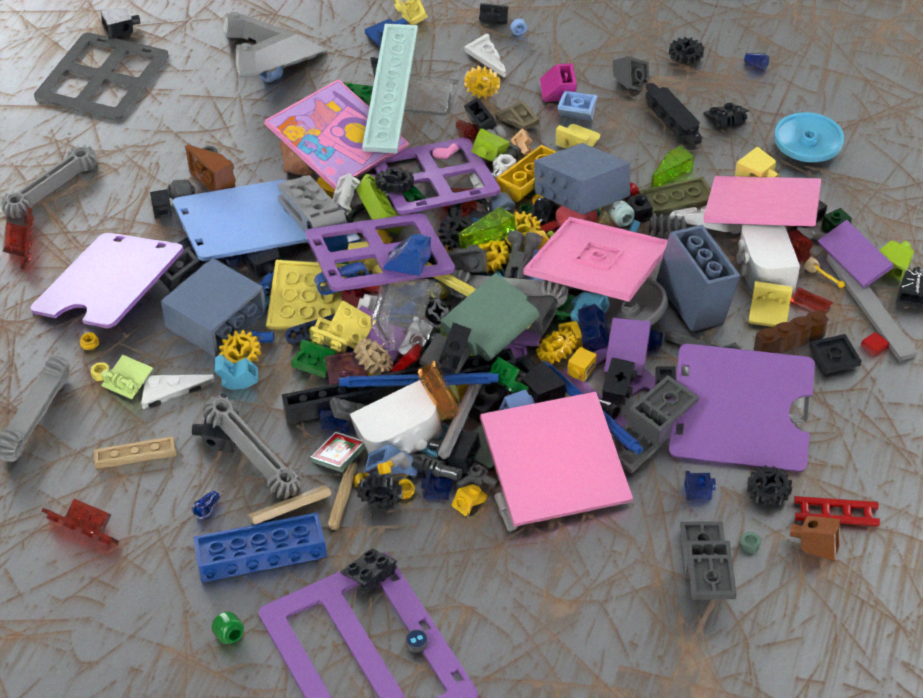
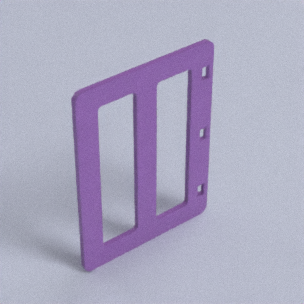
[259,553,478,698]

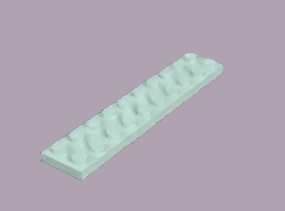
[362,24,418,153]

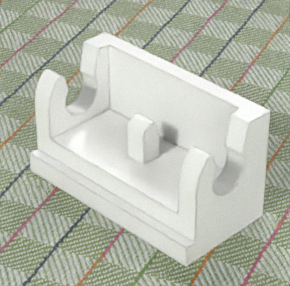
[332,173,361,217]

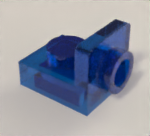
[320,410,349,435]
[421,470,452,500]

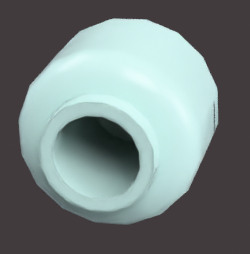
[608,200,635,227]

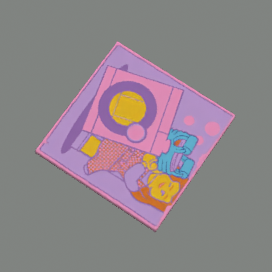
[264,79,409,189]

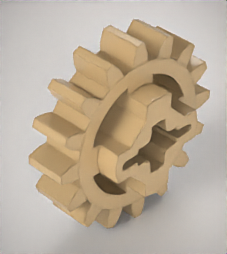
[354,338,393,375]

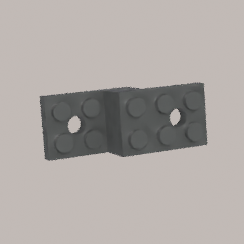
[612,375,699,474]
[680,521,737,600]

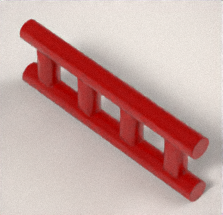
[794,496,880,527]

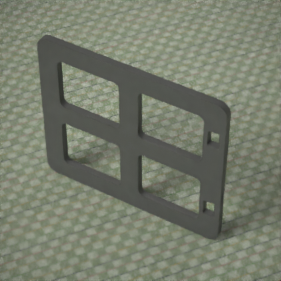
[34,32,169,120]

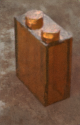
[418,360,460,419]

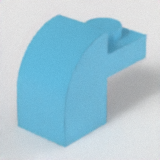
[571,292,610,329]
[215,355,258,390]

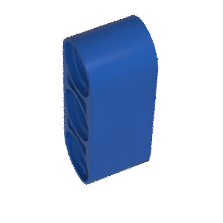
[314,262,370,295]

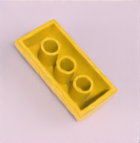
[495,145,556,202]

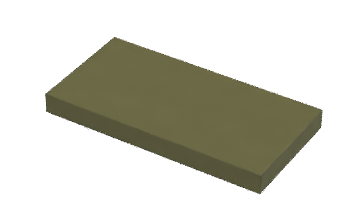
[638,177,711,217]

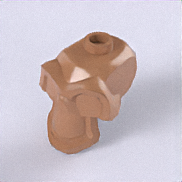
[280,141,315,176]

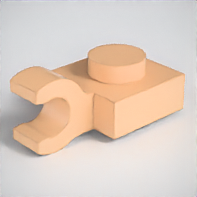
[510,128,533,155]

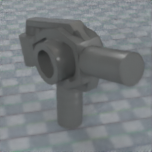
[456,462,500,489]

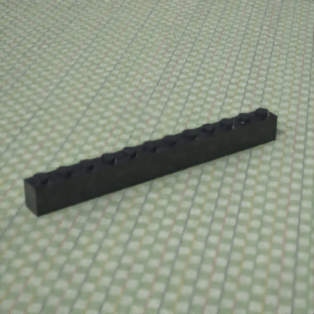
[281,348,516,424]

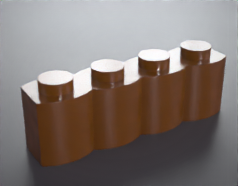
[754,310,829,353]

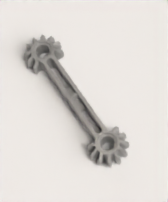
[1,145,97,219]
[446,269,568,307]
[0,356,70,462]
[203,394,302,500]

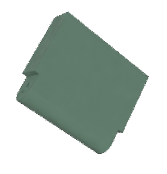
[440,273,540,361]

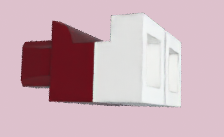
[341,290,387,314]

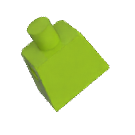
[471,128,510,162]
[879,241,915,282]

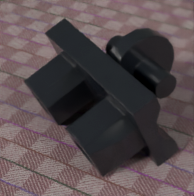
[479,3,509,23]
[531,197,555,226]

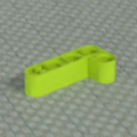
[356,174,407,234]

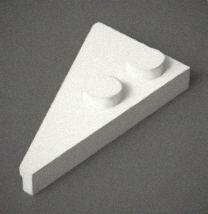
[465,34,507,77]
[141,375,214,409]

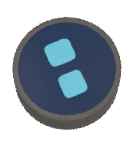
[406,629,428,653]

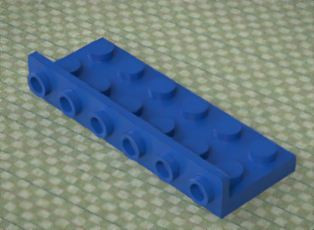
[193,512,327,582]

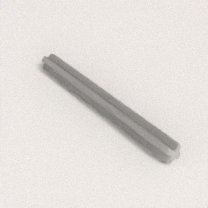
[438,384,482,459]

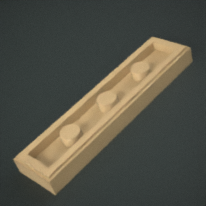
[93,436,177,469]
[248,485,331,525]

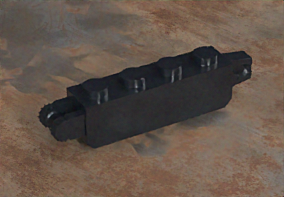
[645,82,702,146]

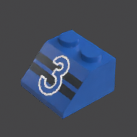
[383,234,431,276]

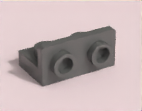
[447,245,487,275]

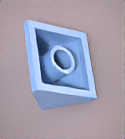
[558,90,597,121]

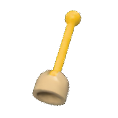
[804,257,845,288]

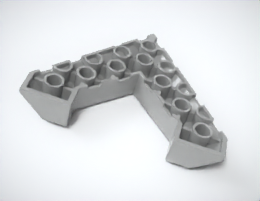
[223,12,327,77]

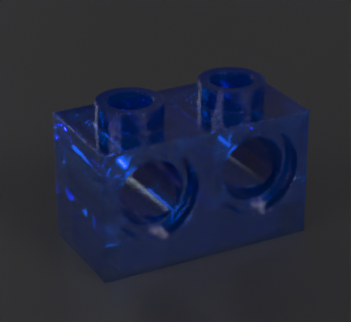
[578,304,609,352]

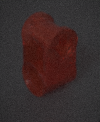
[788,229,813,262]

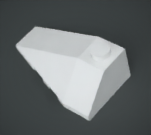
[670,205,743,234]

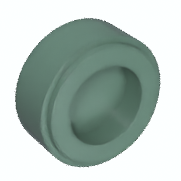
[739,532,761,553]

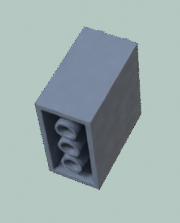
[534,143,630,215]
[656,225,740,332]
[161,258,266,357]

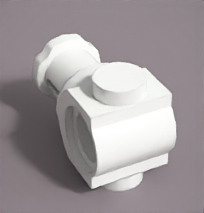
[491,154,516,179]

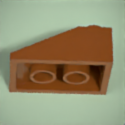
[185,145,236,192]

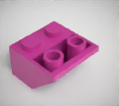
[539,63,577,102]

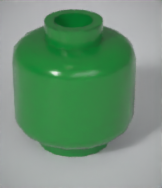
[211,611,244,644]

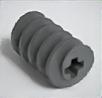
[648,213,686,237]

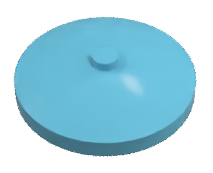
[774,112,844,162]

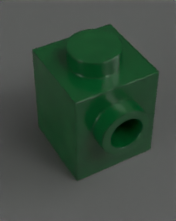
[821,208,852,233]

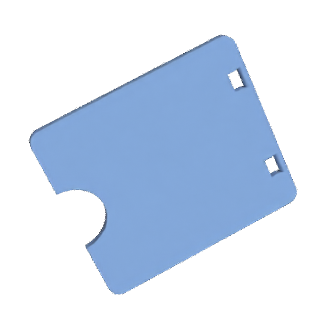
[173,179,308,261]

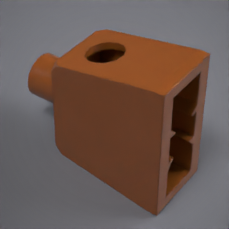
[790,516,840,561]

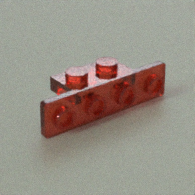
[3,208,34,269]
[41,498,119,545]

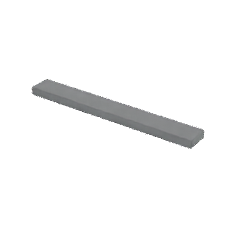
[826,255,917,362]

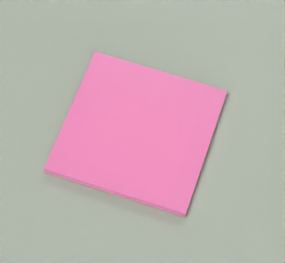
[704,176,821,226]
[523,217,668,301]
[480,392,633,527]

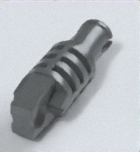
[411,454,462,482]

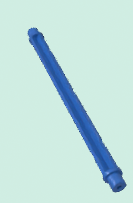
[543,361,643,455]
[339,372,498,388]

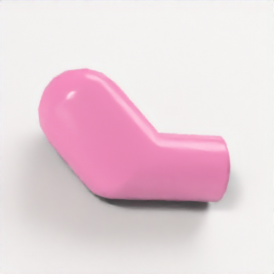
[432,143,459,160]

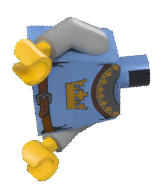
[353,444,418,487]

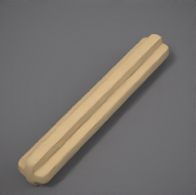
[328,462,358,531]

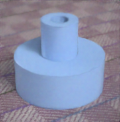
[510,19,527,36]

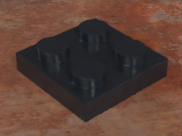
[809,334,862,374]

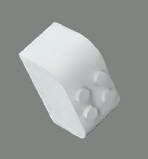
[736,224,800,293]
[350,379,442,455]

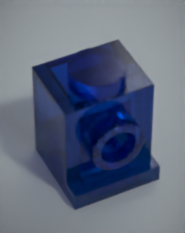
[684,471,716,500]

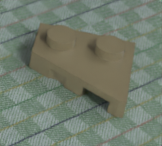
[495,100,540,130]

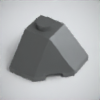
[613,56,649,92]

